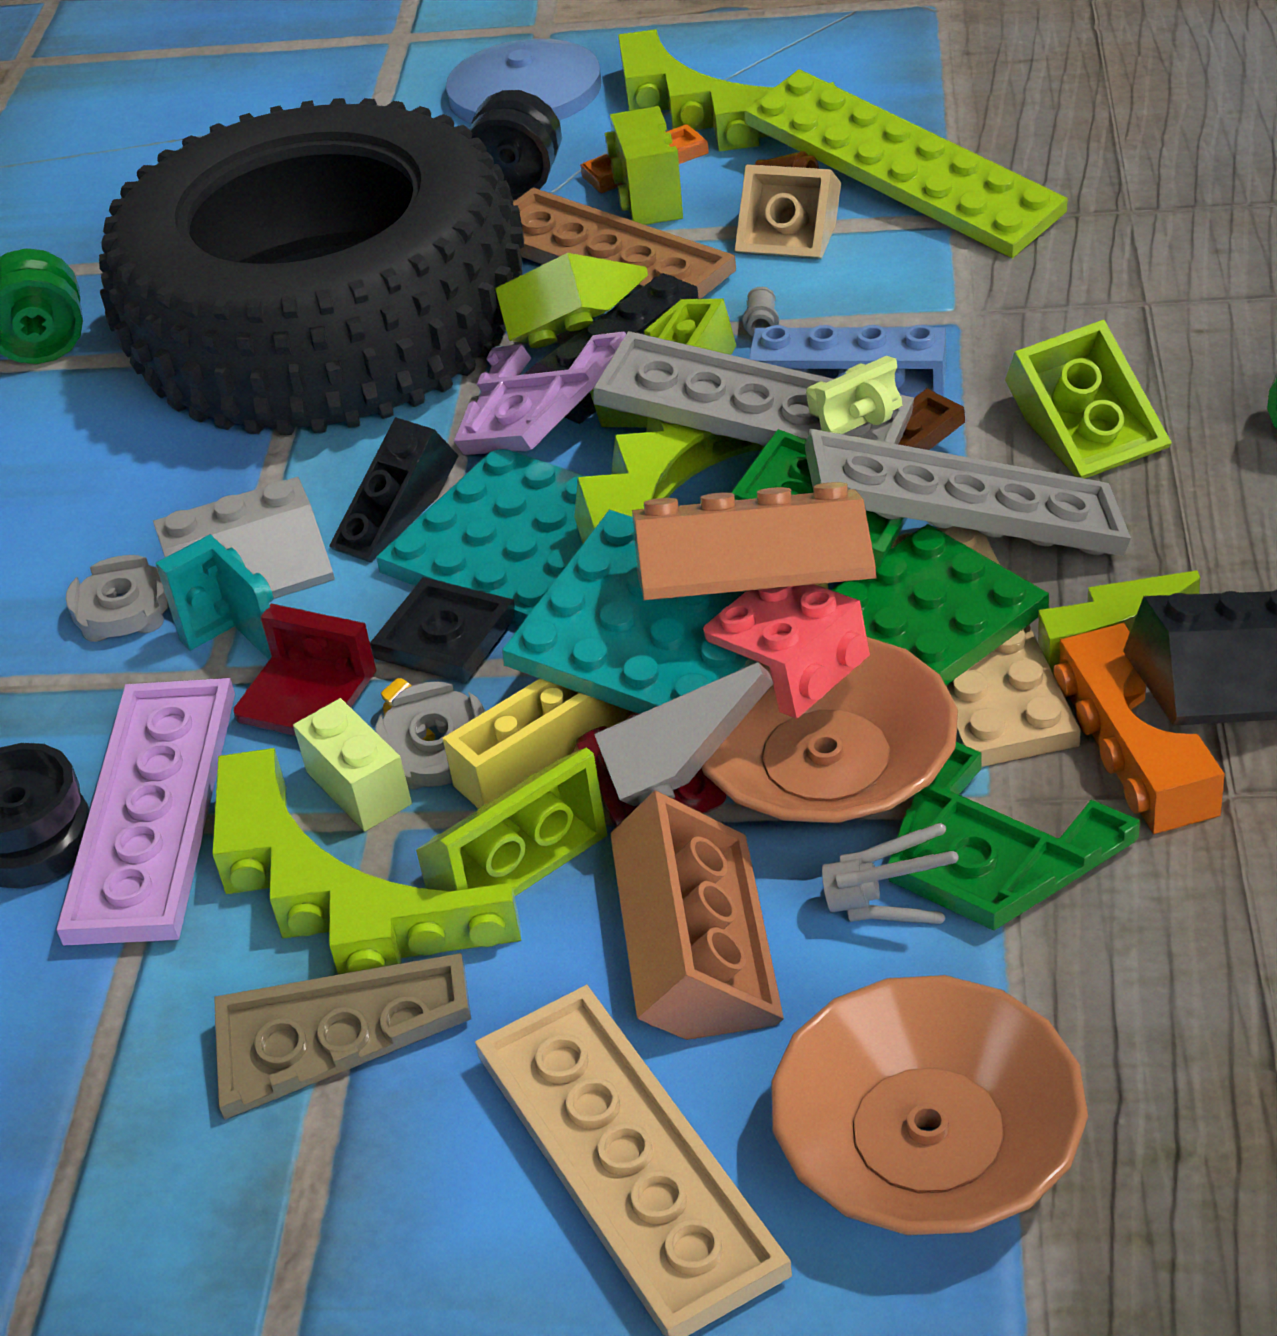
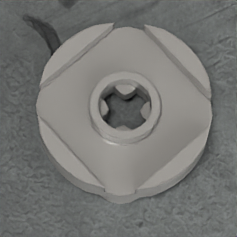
[66,555,169,642]
[376,682,485,789]

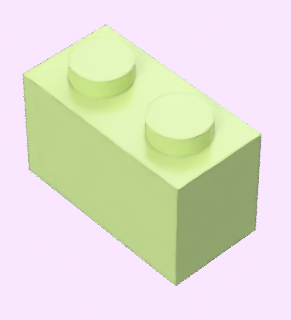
[293,698,412,832]

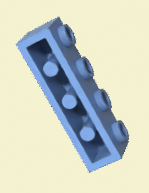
[749,325,946,398]

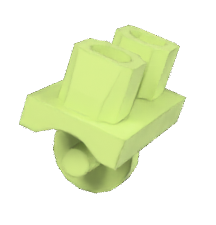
[806,356,903,434]

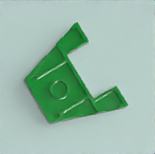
[888,742,1140,931]

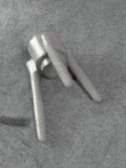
[822,823,959,924]

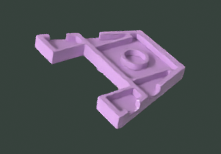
[454,331,626,455]

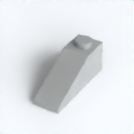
[594,662,773,807]

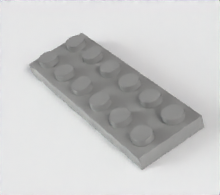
[594,331,914,446]
[805,429,1131,556]

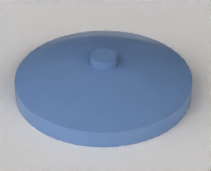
[446,39,602,124]

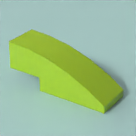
[1038,570,1201,675]

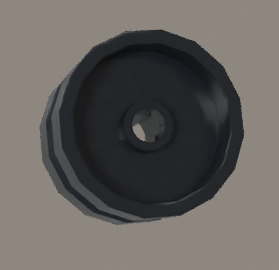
[469,90,562,200]
[0,743,90,889]

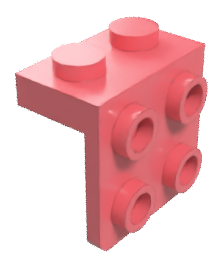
[703,584,870,719]

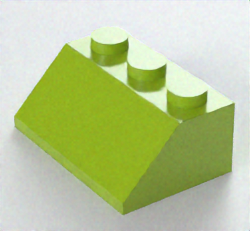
[416,747,607,897]

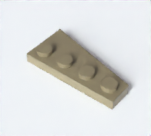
[214,953,471,1120]

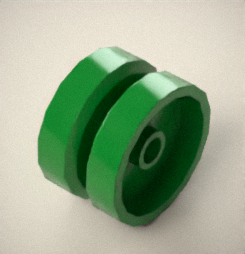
[0,248,83,364]

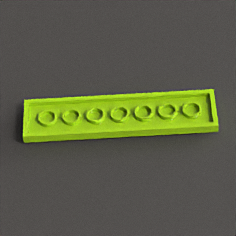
[744,69,1068,259]

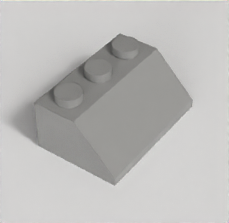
[153,477,335,599]

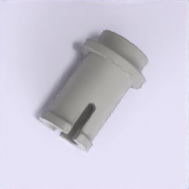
[742,286,779,337]

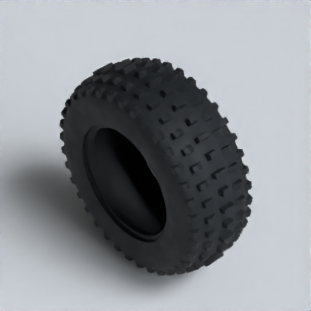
[99,98,524,435]

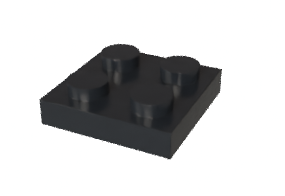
[370,577,515,683]

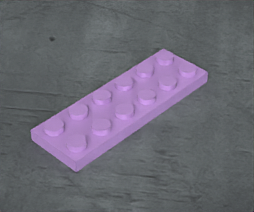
[56,678,235,946]

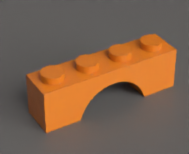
[1053,623,1225,835]

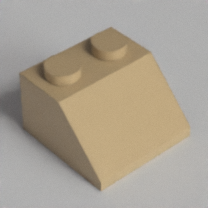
[735,164,841,259]

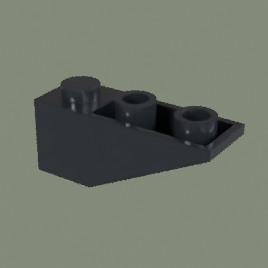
[329,417,459,563]

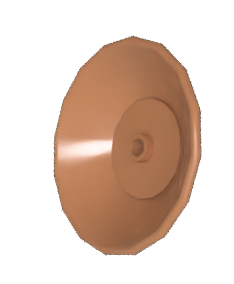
[702,637,958,823]
[771,975,1088,1236]

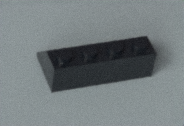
[523,273,699,424]
[1123,590,1277,726]

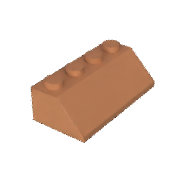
[632,482,876,600]
[610,790,784,1040]

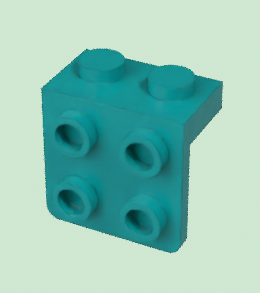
[156,534,274,660]

